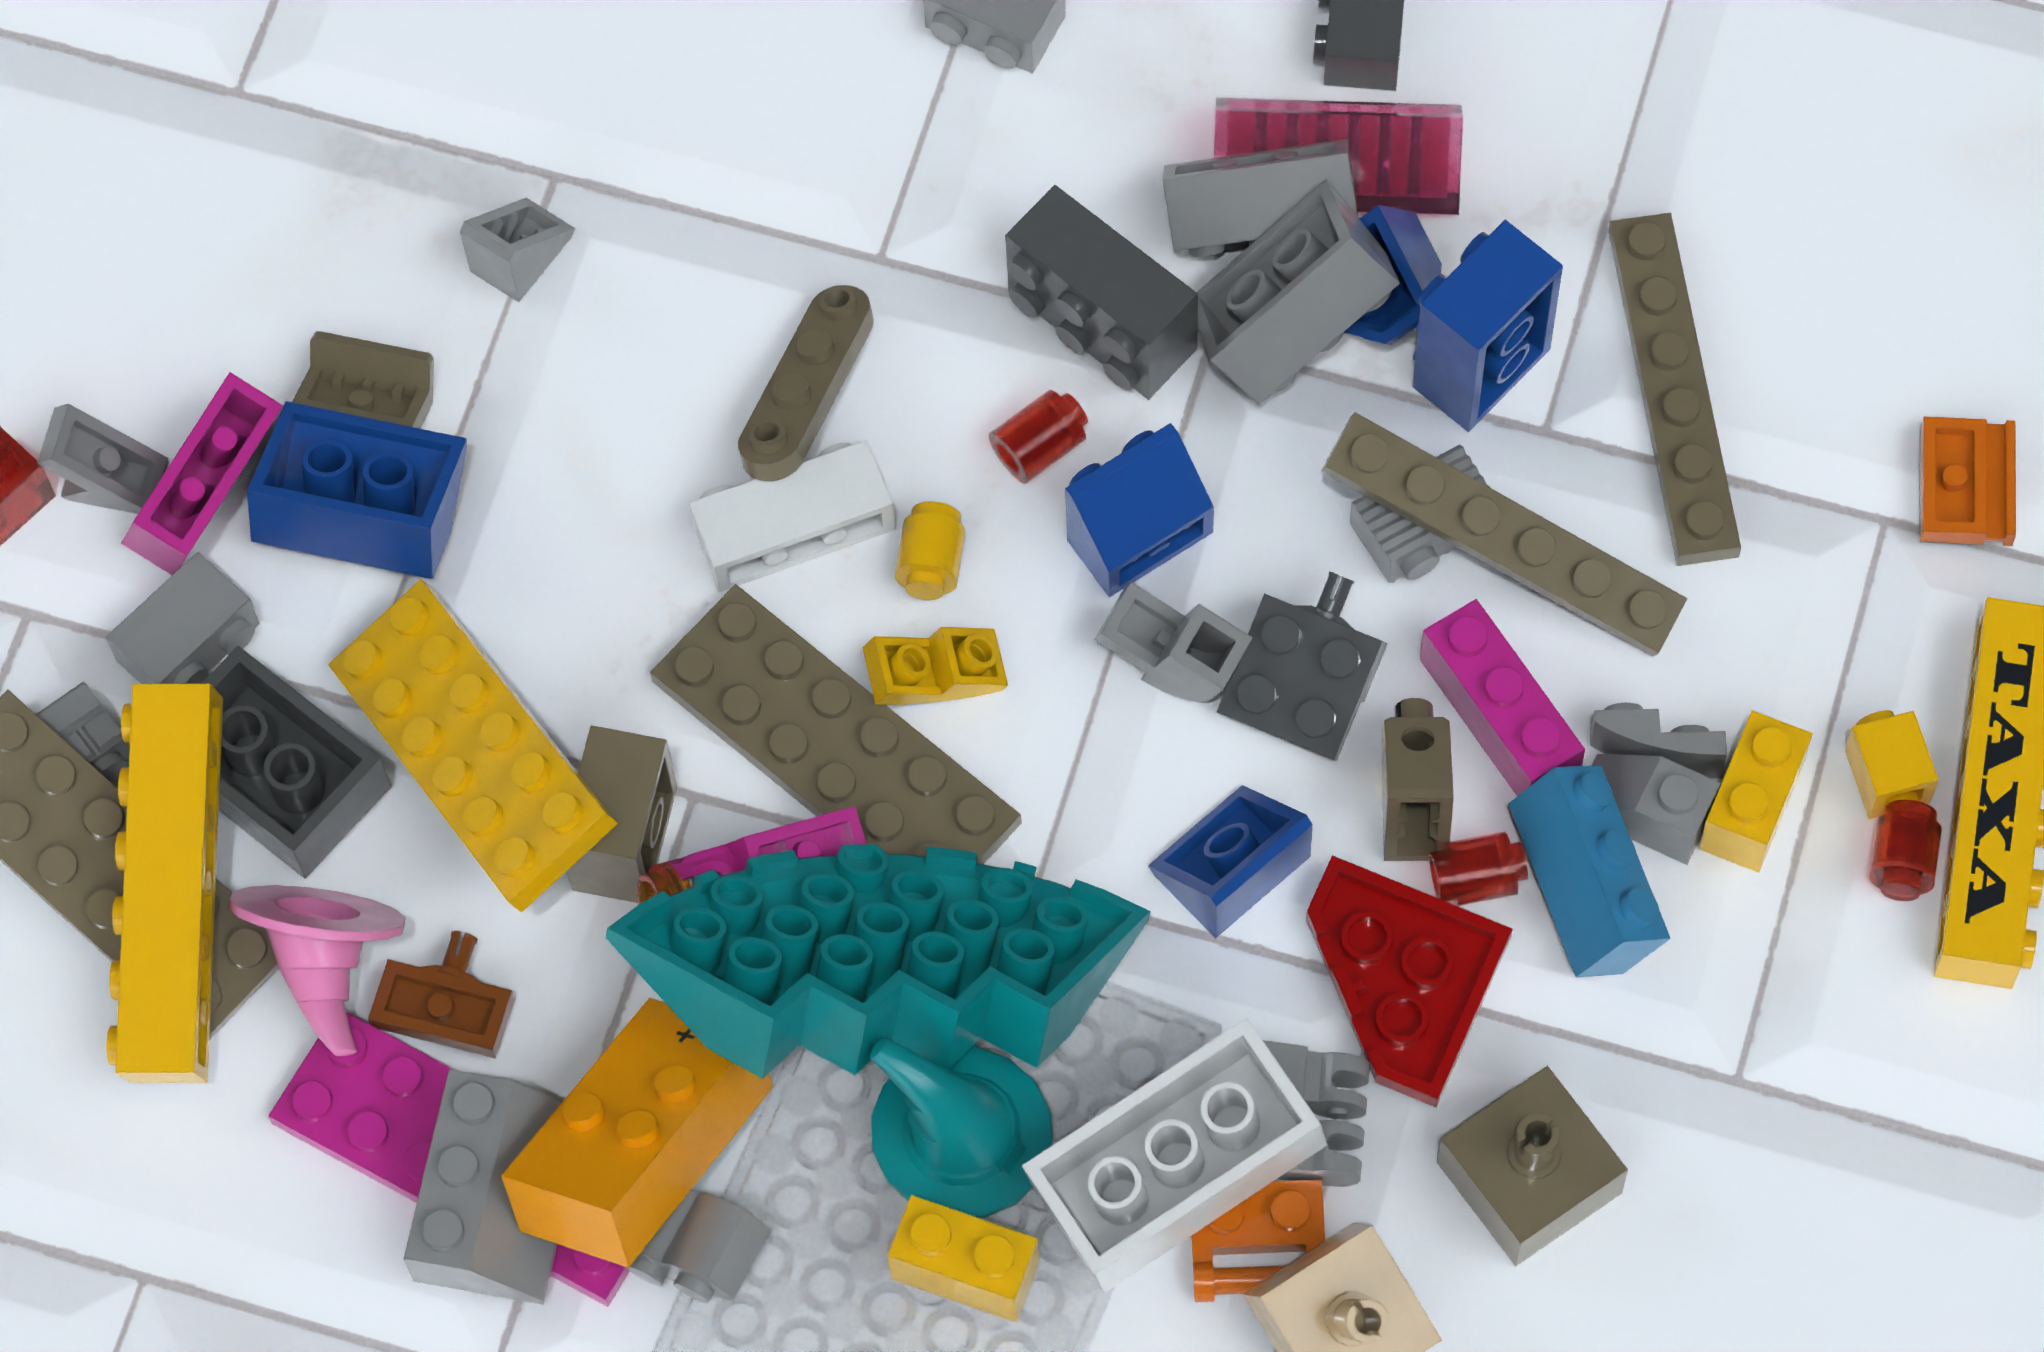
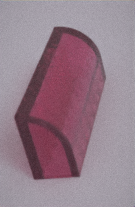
[1214,97,1463,215]

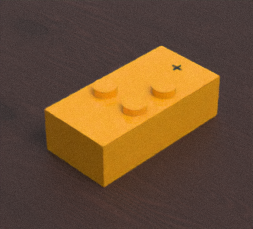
[501,998,773,1268]

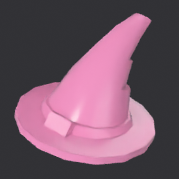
[228,885,406,1056]

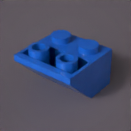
[1065,423,1214,598]

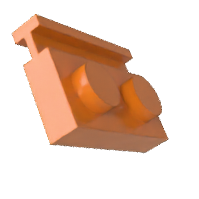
[1920,416,2016,546]

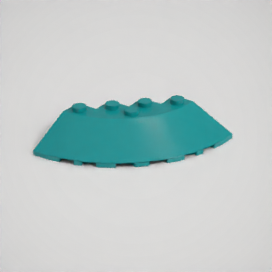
[606,844,1151,1079]

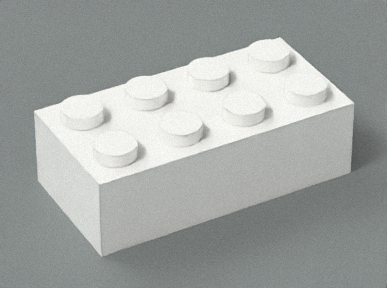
[1022,1017,1327,1293]

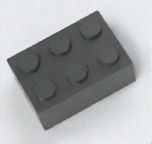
[1005,184,1198,400]
[202,646,391,879]

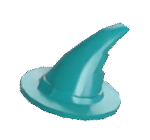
[870,1037,1053,1219]

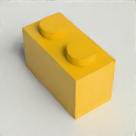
[1699,710,1813,873]
[887,1195,1040,1323]

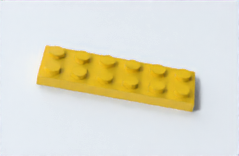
[328,579,618,913]

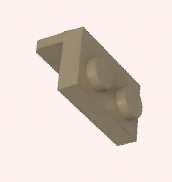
[292,331,434,429]

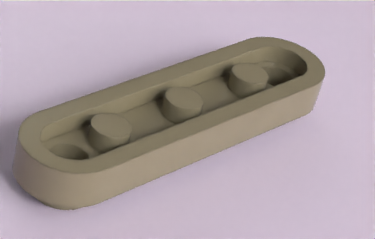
[738,285,874,481]

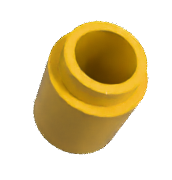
[895,501,965,600]

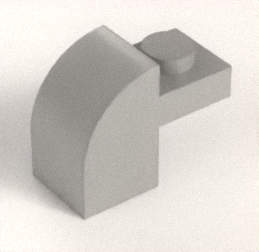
[1094,582,1253,702]

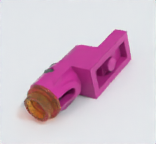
[636,806,867,904]

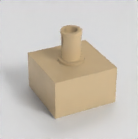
[1242,1223,1442,1352]

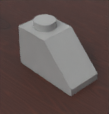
[1591,754,1721,865]

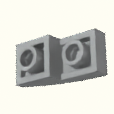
[1590,702,1727,779]

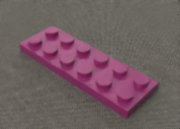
[268,1012,630,1307]

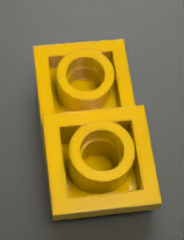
[862,627,1008,705]

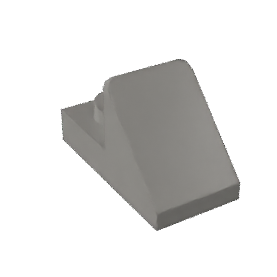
[37,403,168,514]

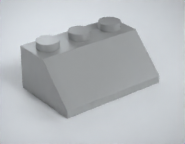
[1197,179,1400,405]
[403,1069,562,1305]

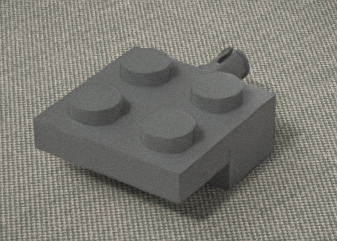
[1216,571,1388,761]

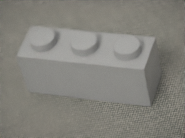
[1162,139,1358,257]

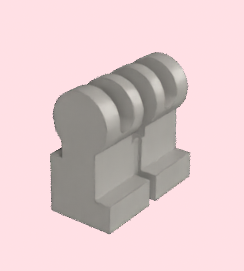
[1263,1040,1370,1187]

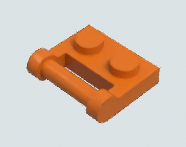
[1191,1179,1325,1302]

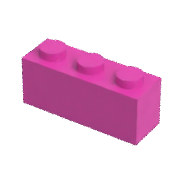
[121,372,283,575]
[1420,598,1585,796]

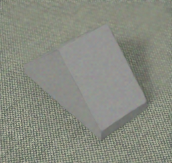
[460,198,575,302]

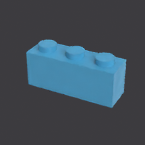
[1508,765,1671,978]

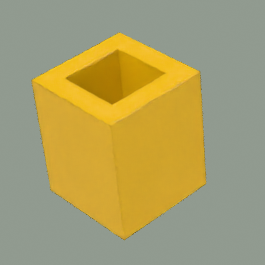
[1845,710,1939,819]

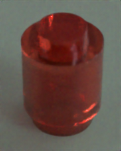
[1869,800,1942,901]
[1429,831,1528,906]

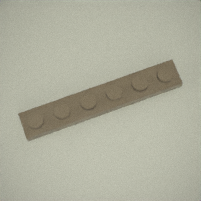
[1608,213,1741,566]
[1321,412,1688,657]

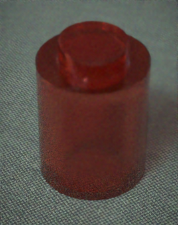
[988,390,1088,484]

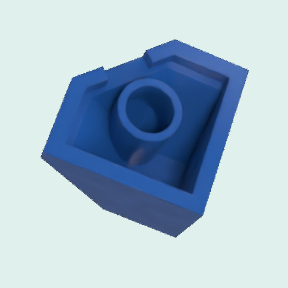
[1344,205,1442,345]

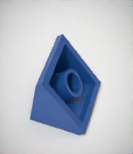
[1148,785,1313,939]

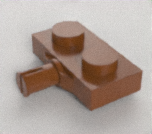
[368,931,515,1059]

